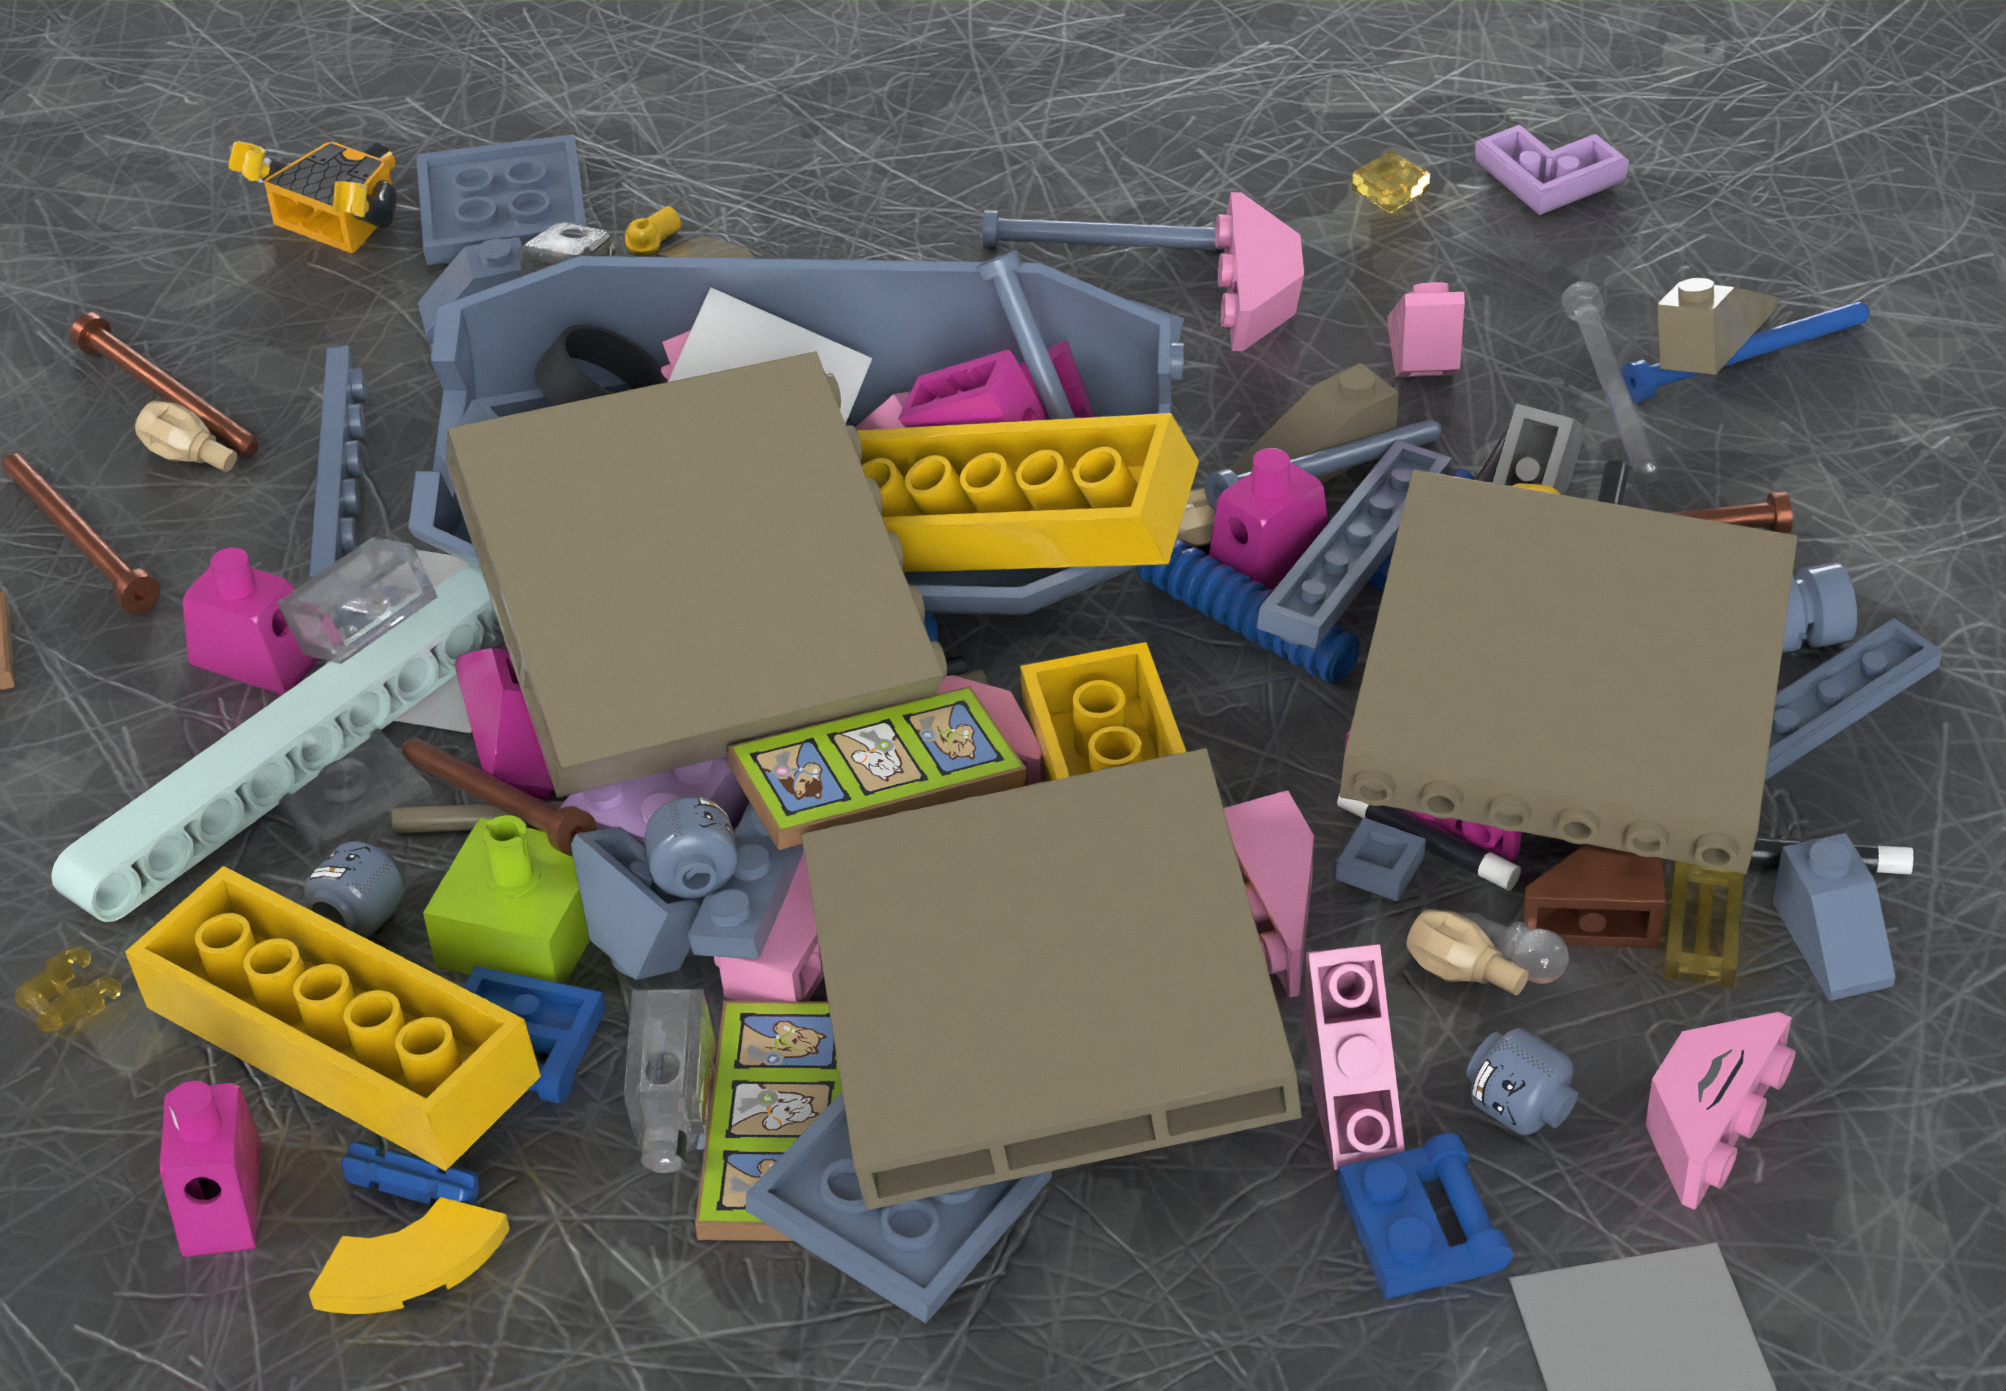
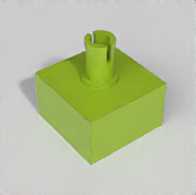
[423,815,590,985]

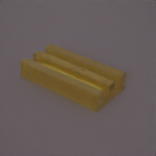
[1663,861,1744,988]

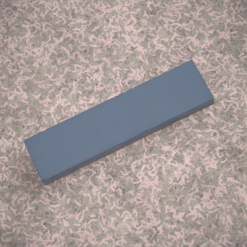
[1765,618,1943,780]

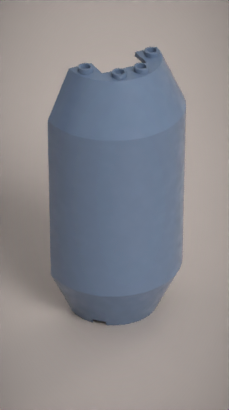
[408,256,1184,615]

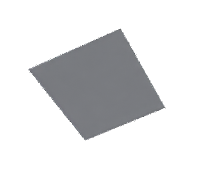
[1509,1242,1777,1391]

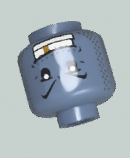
[644,797,738,898]
[303,841,405,939]
[1466,1028,1578,1136]

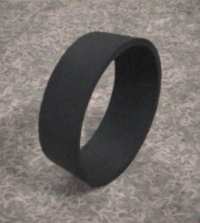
[535,325,669,406]

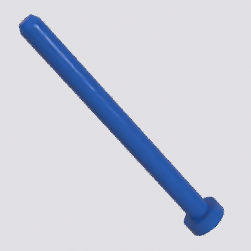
[1622,302,1870,403]

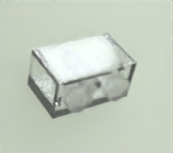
[277,537,438,664]

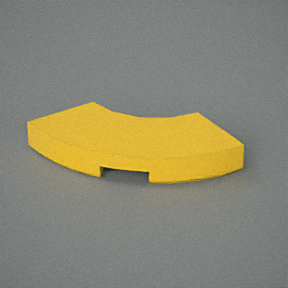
[309,1197,510,1314]

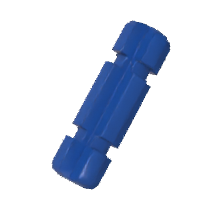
[341,1141,481,1205]

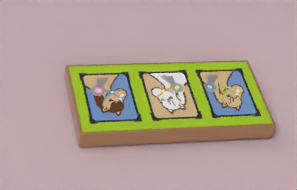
[727,686,1026,850]
[695,1001,842,1241]

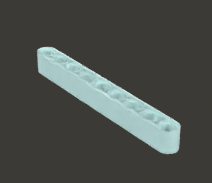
[51,564,504,922]

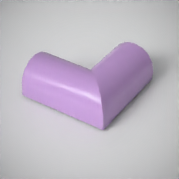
[1475,125,1629,216]

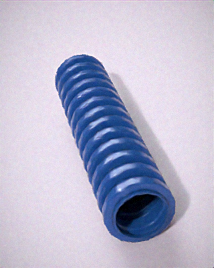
[1137,540,1360,685]

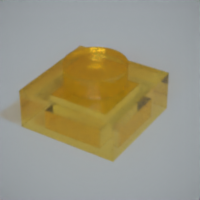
[1352,150,1430,213]

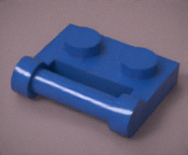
[464,966,606,1104]
[1337,1133,1514,1299]

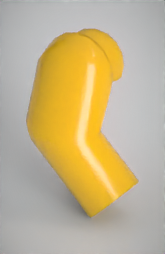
[625,206,682,257]

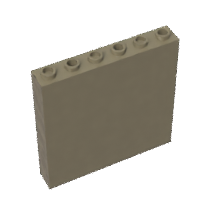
[445,351,947,798]
[1340,469,1798,874]
[802,748,1302,1210]

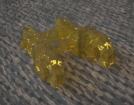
[14,945,121,1033]

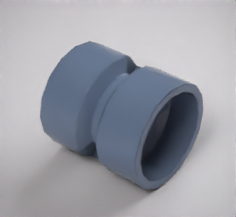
[1782,562,1857,653]

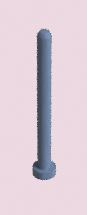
[982,210,1224,250]
[977,250,1075,420]
[1205,419,1442,512]

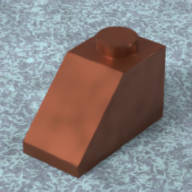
[1521,844,1666,948]

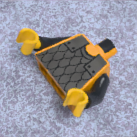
[228,141,397,254]

